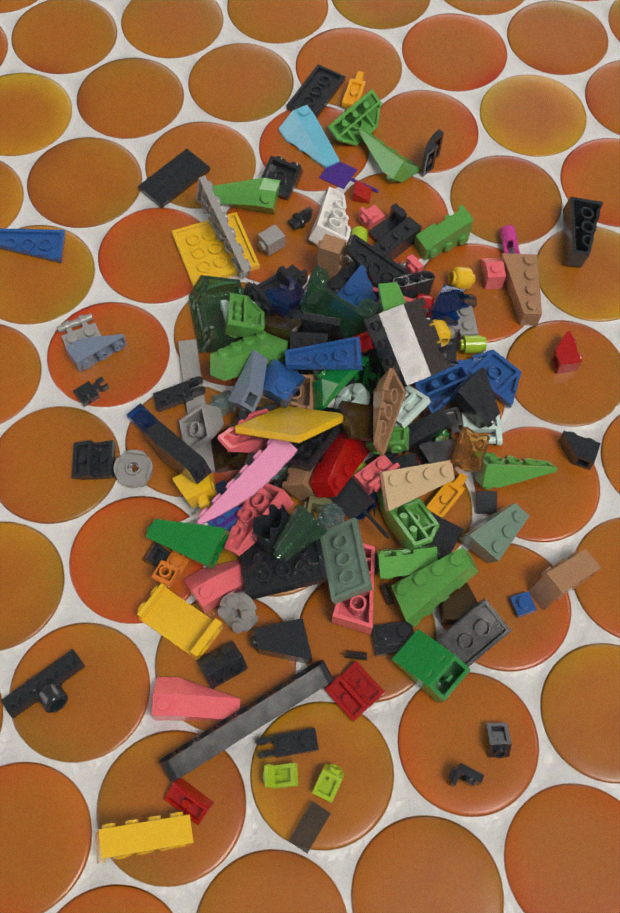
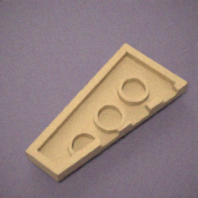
[379,460,455,511]

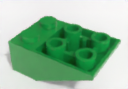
[391,629,471,703]

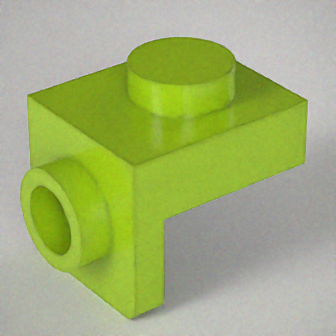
[263,763,298,789]

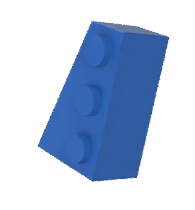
[413,362,471,417]

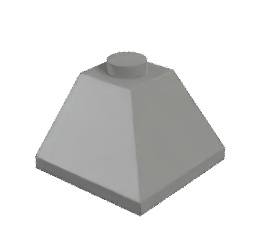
[179,403,224,450]

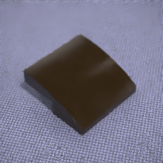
[338,401,373,442]

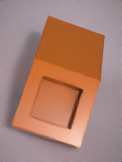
[151,551,190,587]

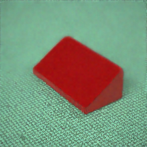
[164,778,214,826]

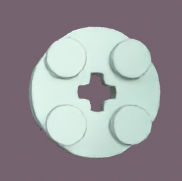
[334,383,370,409]

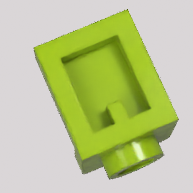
[312,764,345,803]

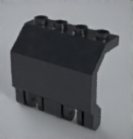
[364,298,451,387]

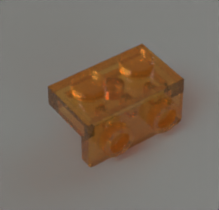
[451,427,490,472]

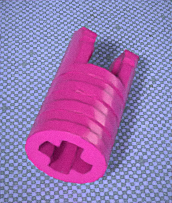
[500,225,520,254]

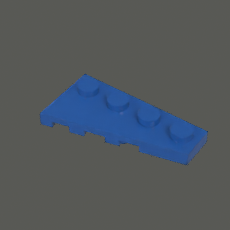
[0,228,66,263]
[285,336,363,370]

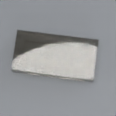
[288,801,331,854]

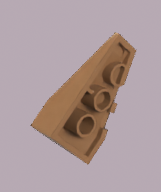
[373,368,406,456]

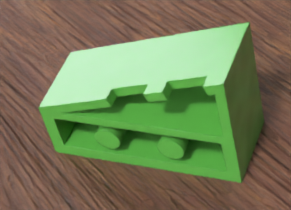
[375,545,438,579]

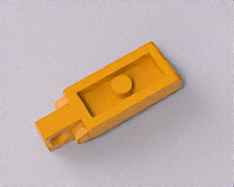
[342,71,366,108]
[426,473,467,518]

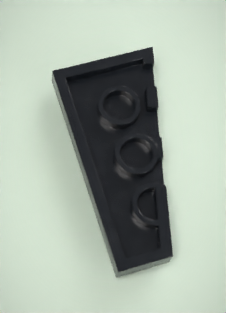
[344,234,409,288]

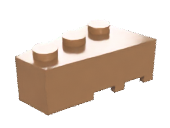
[315,234,349,282]
[282,456,323,502]
[529,549,601,611]

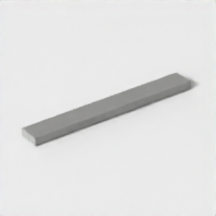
[178,339,215,473]

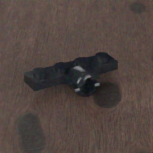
[1,649,86,719]

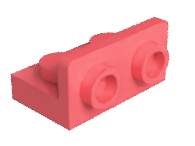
[353,455,400,495]

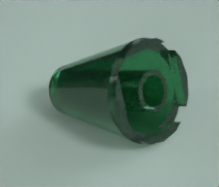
[272,504,328,562]

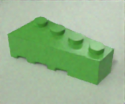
[391,547,479,627]

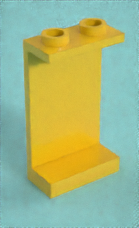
[137,583,223,660]

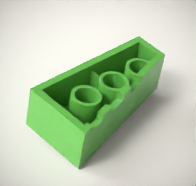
[210,331,288,381]

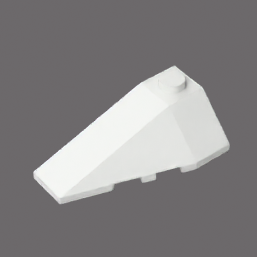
[309,186,351,245]

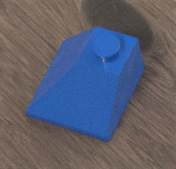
[262,359,306,408]

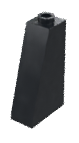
[144,421,212,484]

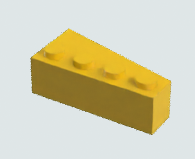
[95,812,194,864]

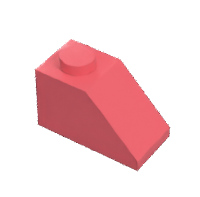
[480,258,506,289]

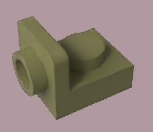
[303,495,333,514]

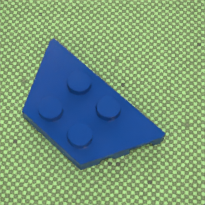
[321,265,378,329]
[457,349,521,408]

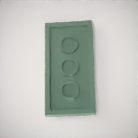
[319,517,373,604]

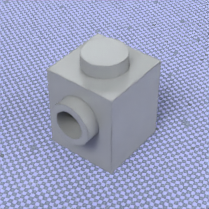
[257,225,285,256]

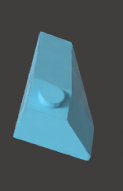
[279,105,340,169]

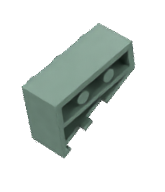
[459,503,529,563]

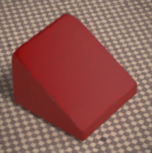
[353,181,372,203]

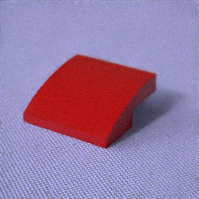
[325,661,386,722]

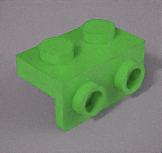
[366,426,409,454]

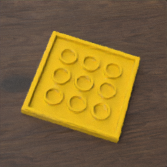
[172,212,260,288]
[235,406,345,443]

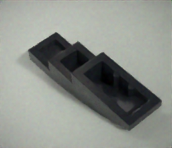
[379,409,453,459]

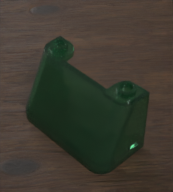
[300,265,381,339]
[189,275,244,353]

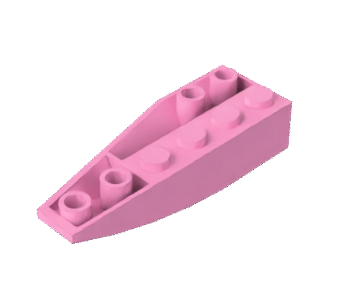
[197,439,298,525]

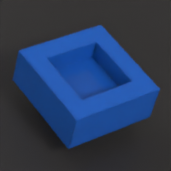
[509,591,537,618]

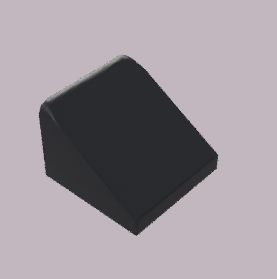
[476,491,497,514]
[142,543,171,568]

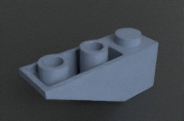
[65,334,127,372]
[228,350,268,412]

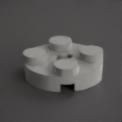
[114,450,153,488]
[218,591,258,634]

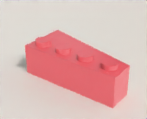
[331,543,375,635]

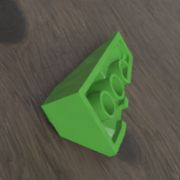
[358,129,421,182]

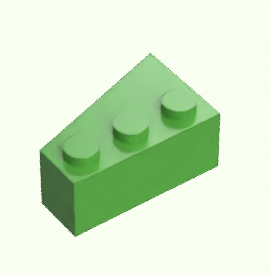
[414,204,474,261]

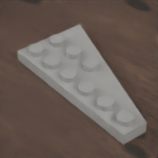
[195,175,251,278]

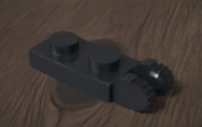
[153,376,206,412]
[256,728,319,759]

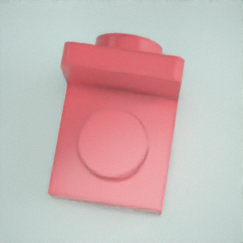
[358,205,385,229]
[404,254,424,274]

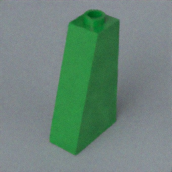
[146,519,230,570]

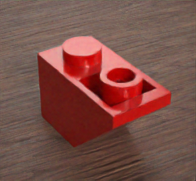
[551,331,582,374]

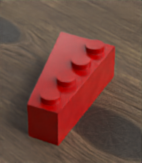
[309,429,370,498]

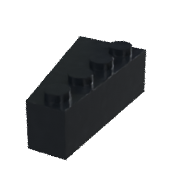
[563,196,603,267]

